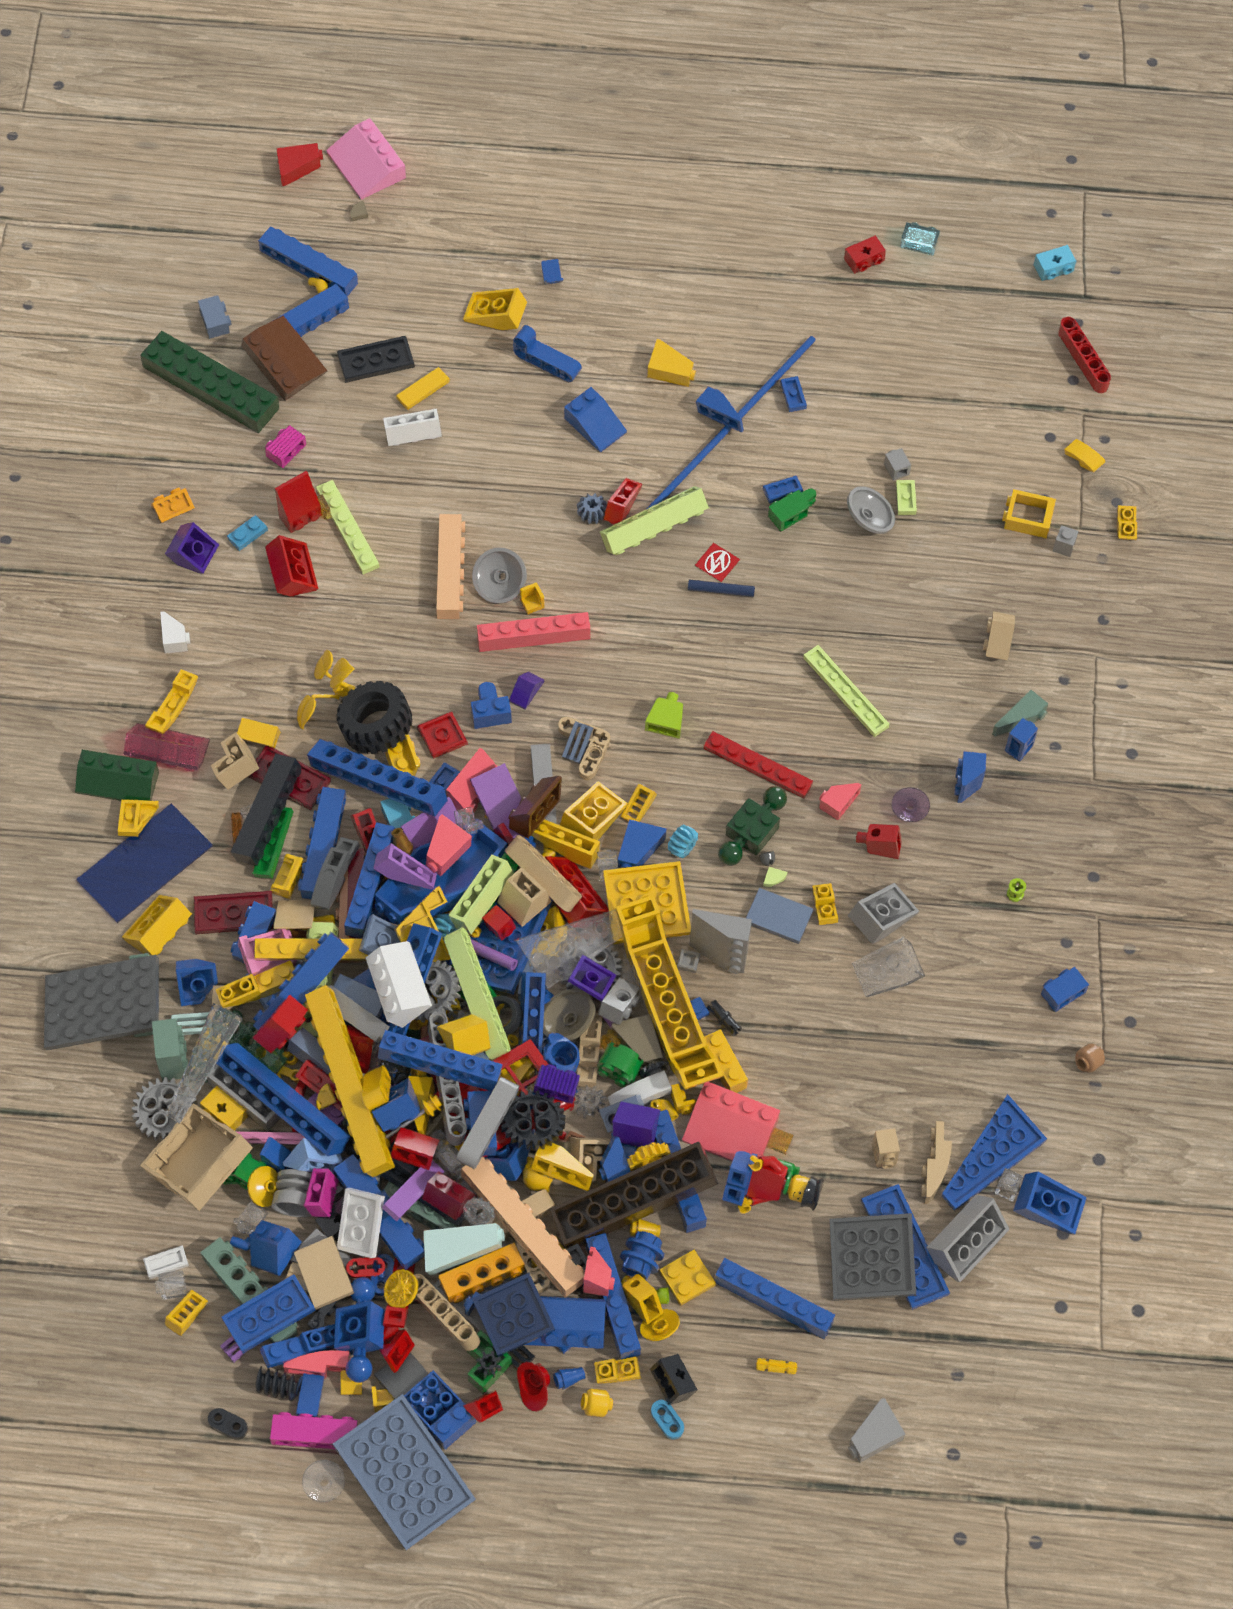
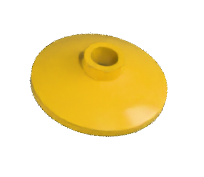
[247,1166,278,1207]
[640,1309,680,1341]

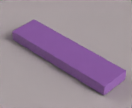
[381,1161,445,1221]

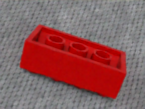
[544,856,609,928]

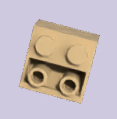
[497,867,552,927]

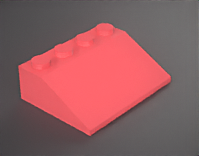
[682,1082,780,1161]

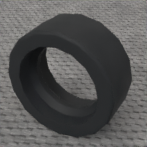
[492,996,523,1035]

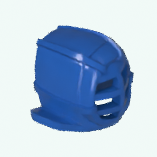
[541,1033,580,1072]

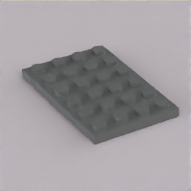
[44,955,159,1051]

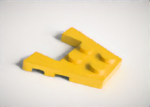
[394,886,451,962]

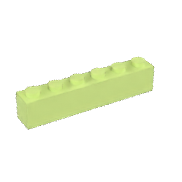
[600,486,709,555]

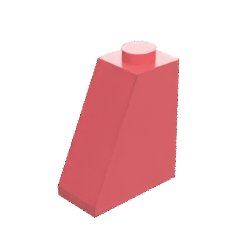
[426,814,472,876]

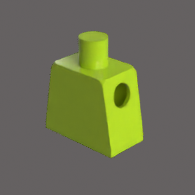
[645,692,683,739]

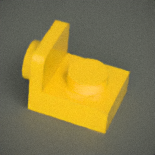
[671,1083,696,1115]

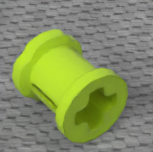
[1007,878,1026,902]

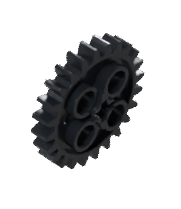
[500,1090,566,1151]

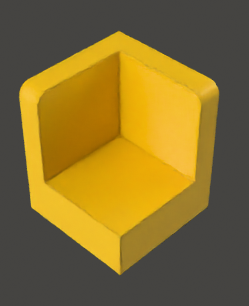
[520,582,545,614]
[372,1386,394,1413]

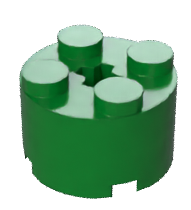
[597,1043,644,1088]

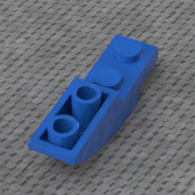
[260,1324,335,1368]

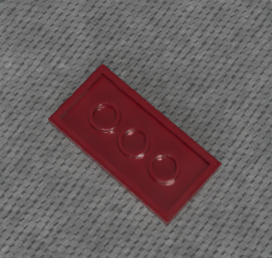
[248,745,331,810]
[194,891,274,935]

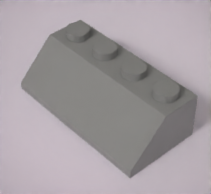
[926,1195,1010,1282]

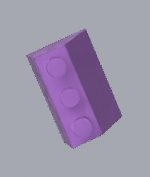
[401,797,463,850]

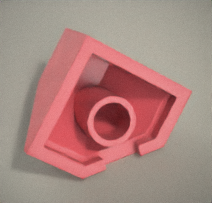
[583,1247,615,1296]

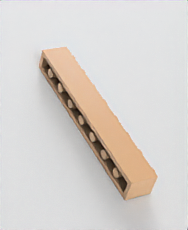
[461,1156,585,1298]

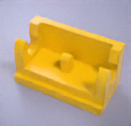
[237,718,281,748]
[270,854,304,899]

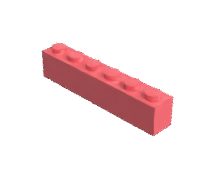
[477,612,591,652]

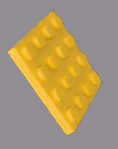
[603,861,691,944]

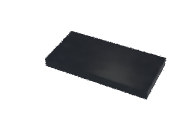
[337,335,415,383]

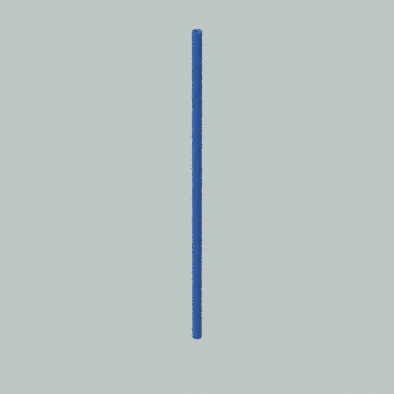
[645,336,816,510]

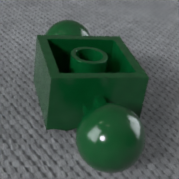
[718,786,787,866]

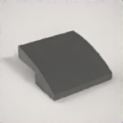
[374,1352,428,1400]

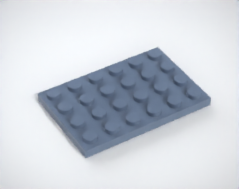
[332,1394,476,1551]

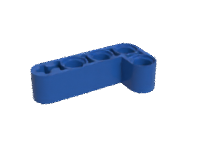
[513,325,582,382]

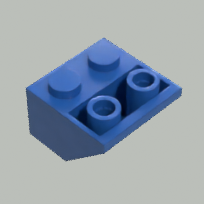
[954,751,986,803]

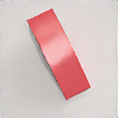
[283,1350,351,1379]

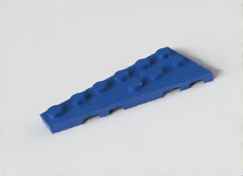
[942,1094,1047,1211]

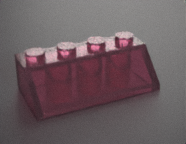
[123,723,210,772]

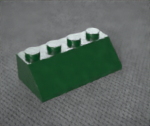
[75,749,159,801]

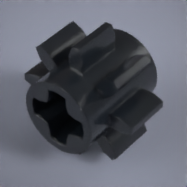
[476,1351,502,1378]

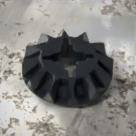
[379,1060,411,1086]
[639,1061,671,1079]

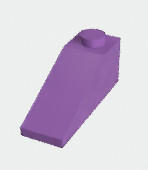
[374,844,437,890]

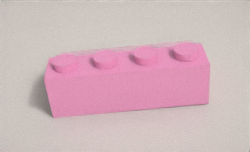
[326,118,406,200]

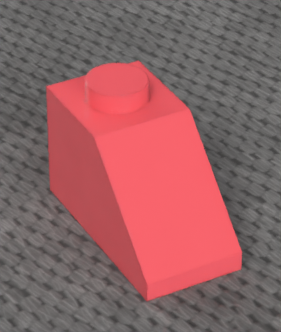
[819,783,861,820]

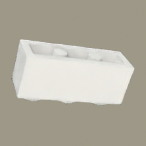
[383,409,442,446]

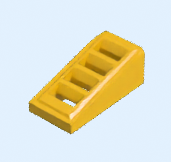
[620,784,657,822]
[165,1289,208,1336]

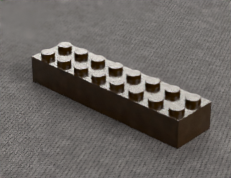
[549,1141,719,1249]

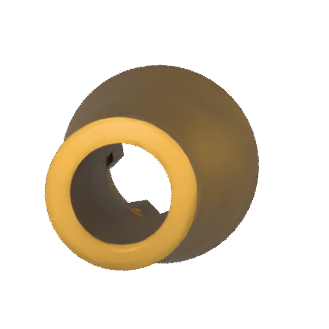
[391,828,413,855]

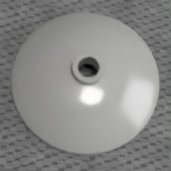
[847,487,895,534]
[472,548,527,603]

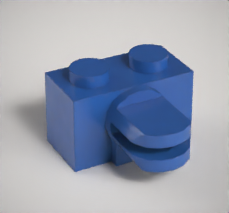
[471,682,512,729]

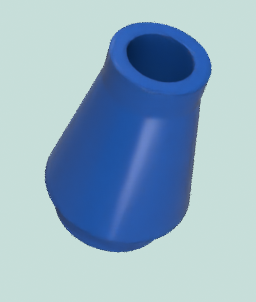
[553,1367,585,1390]

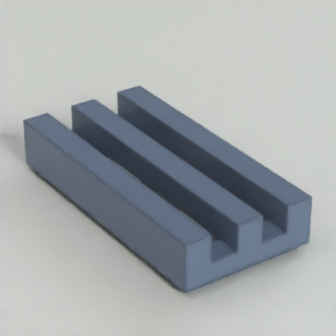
[562,721,594,763]

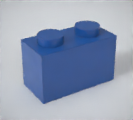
[1041,967,1089,1012]

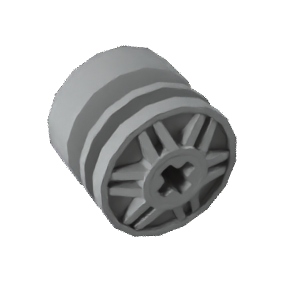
[272,1169,311,1218]

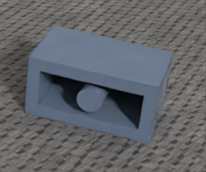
[198,295,231,339]

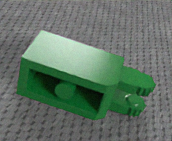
[768,488,817,532]

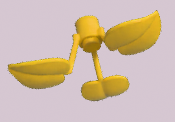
[297,650,355,730]

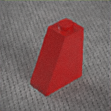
[276,143,323,186]

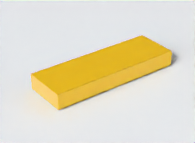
[396,367,450,410]

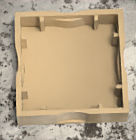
[140,1103,253,1211]

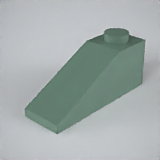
[992,690,1048,736]

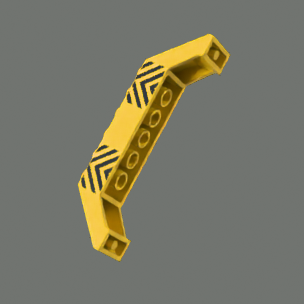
[616,895,723,1090]

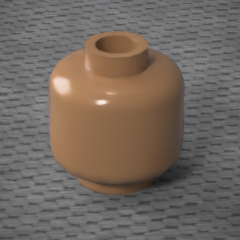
[1075,1043,1105,1073]

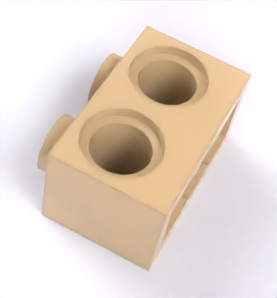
[872,1128,900,1169]

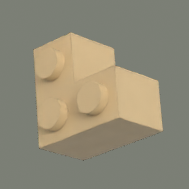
[983,612,1015,660]
[211,732,259,790]
[569,1137,611,1181]

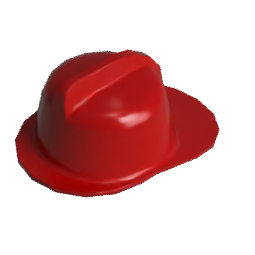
[517,1362,550,1412]

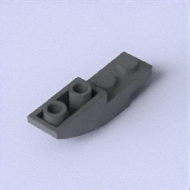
[311,837,360,911]

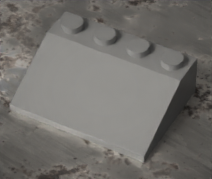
[689,909,752,974]

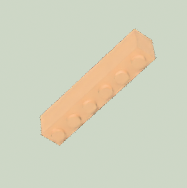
[437,514,465,619]

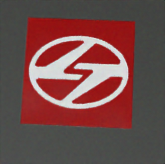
[695,543,740,582]

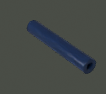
[688,579,755,597]

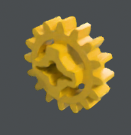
[627,1143,671,1171]

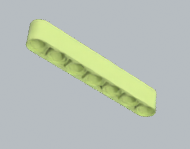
[444,927,510,1060]

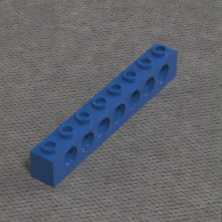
[307,739,448,817]

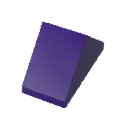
[509,671,545,710]

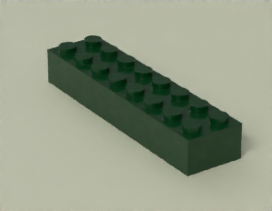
[140,330,280,434]

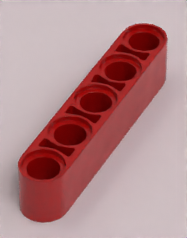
[1058,316,1111,393]

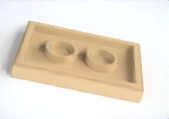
[294,1236,354,1309]

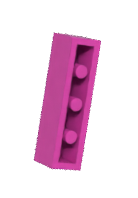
[270,1412,358,1449]

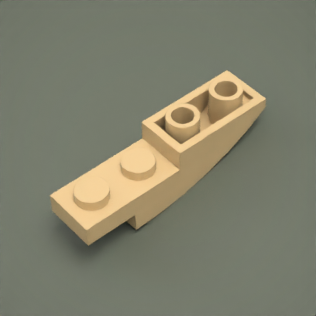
[921,1121,952,1204]

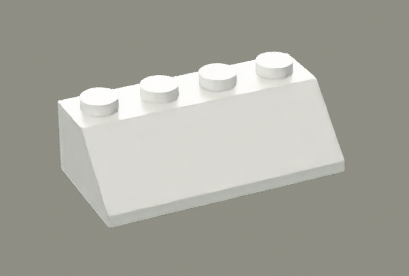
[366,941,432,1028]

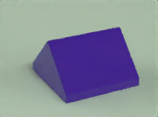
[567,955,616,1002]
[612,1101,661,1147]

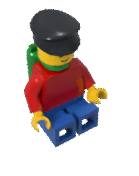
[722,1151,824,1214]

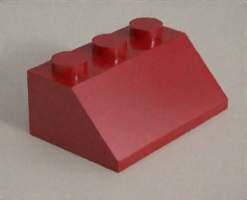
[265,535,319,597]

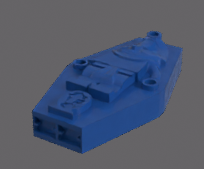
[375,823,508,926]

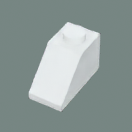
[160,612,190,654]

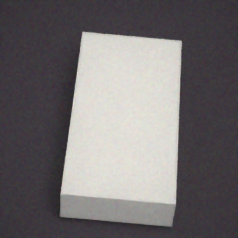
[143,1245,189,1279]

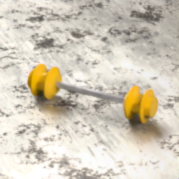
[383,1094,443,1147]

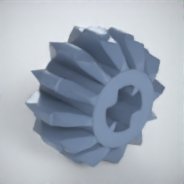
[577,493,607,524]

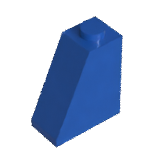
[617,819,667,868]

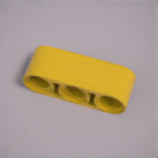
[362,1065,391,1111]

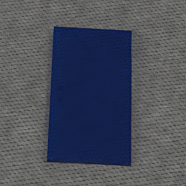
[76,803,213,923]

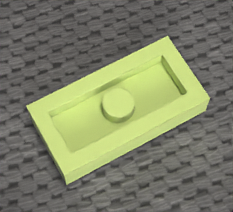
[896,480,917,515]

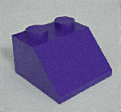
[165,522,219,574]

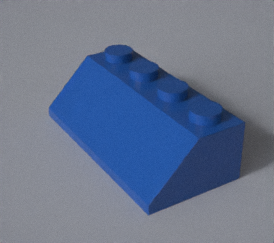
[525,1297,606,1349]

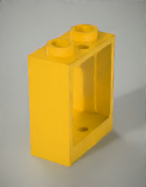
[1002,489,1056,538]

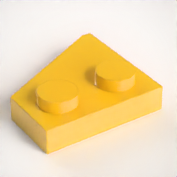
[117,800,159,837]

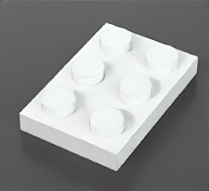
[337,1188,385,1258]

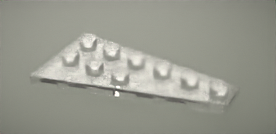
[515,909,622,989]
[166,1003,243,1124]

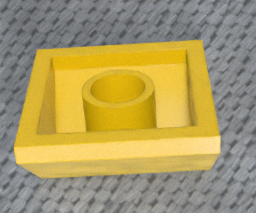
[437,1014,491,1055]

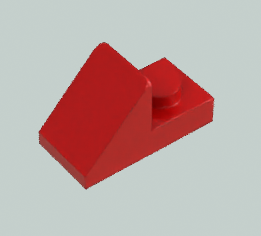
[380,1329,415,1373]

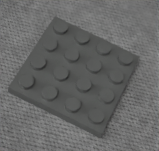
[830,1213,917,1301]

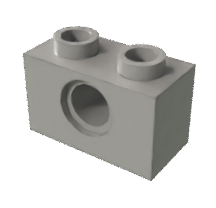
[598,978,641,1025]

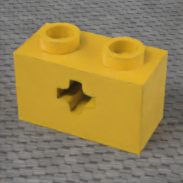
[200,1086,248,1131]

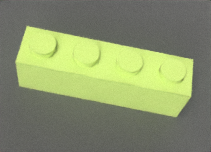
[448,855,514,934]

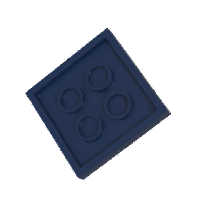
[472,1273,555,1357]

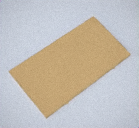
[274,900,315,929]

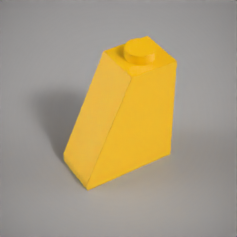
[647,339,696,387]

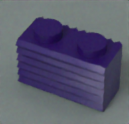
[533,1064,580,1104]

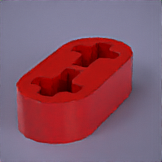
[345,1257,385,1278]

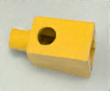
[621,1274,664,1325]

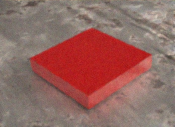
[417,711,468,759]

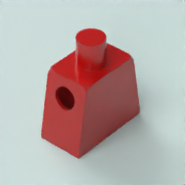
[856,824,902,859]

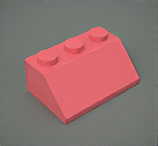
[446,748,498,818]

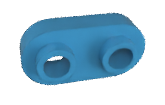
[651,1400,684,1440]

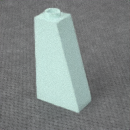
[424,1223,505,1275]

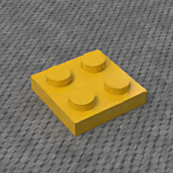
[659,1250,716,1306]

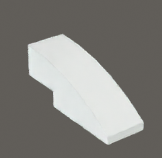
[607,1071,671,1116]

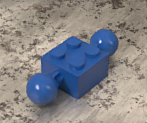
[334,1277,385,1383]

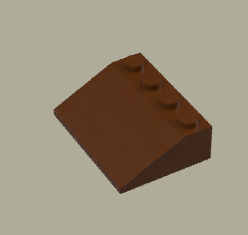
[241,315,328,401]

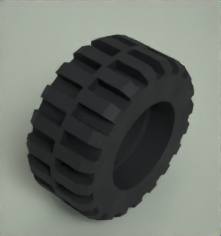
[336,681,413,754]

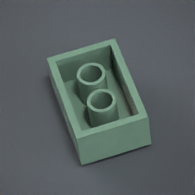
[152,1018,189,1081]

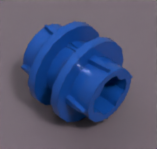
[620,1231,664,1281]

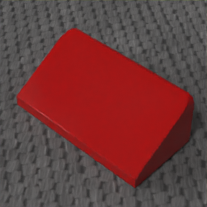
[463,1390,503,1423]

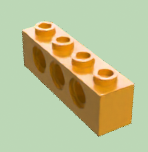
[438,1243,525,1303]

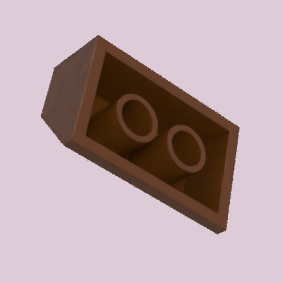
[508,776,562,839]

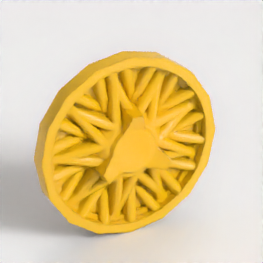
[384,1269,418,1308]

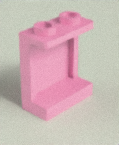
[238,929,297,976]

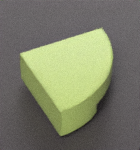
[763,867,788,887]

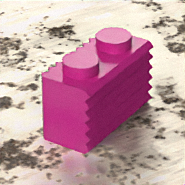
[265,425,306,468]
[304,1168,339,1217]

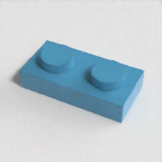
[227,515,268,551]

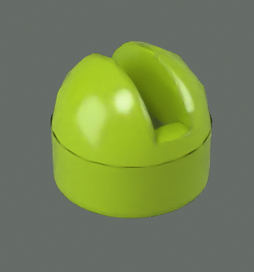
[656,1288,669,1304]

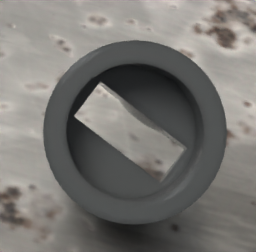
[759,851,775,866]

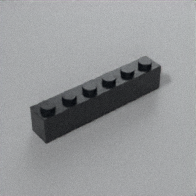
[231,754,302,866]

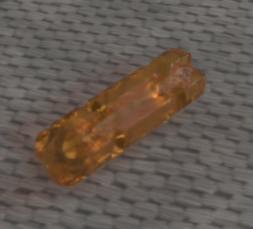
[231,812,242,845]

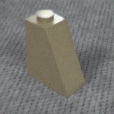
[611,1014,663,1069]

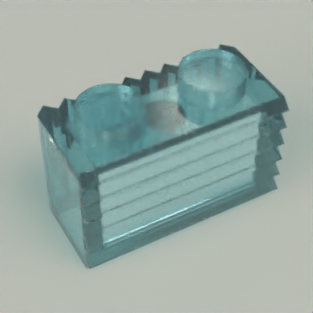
[900,222,940,256]

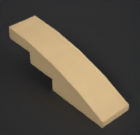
[577,1011,603,1088]

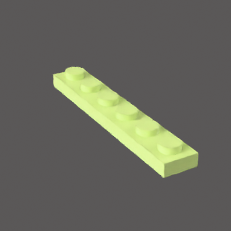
[316,480,380,574]
[803,645,890,737]

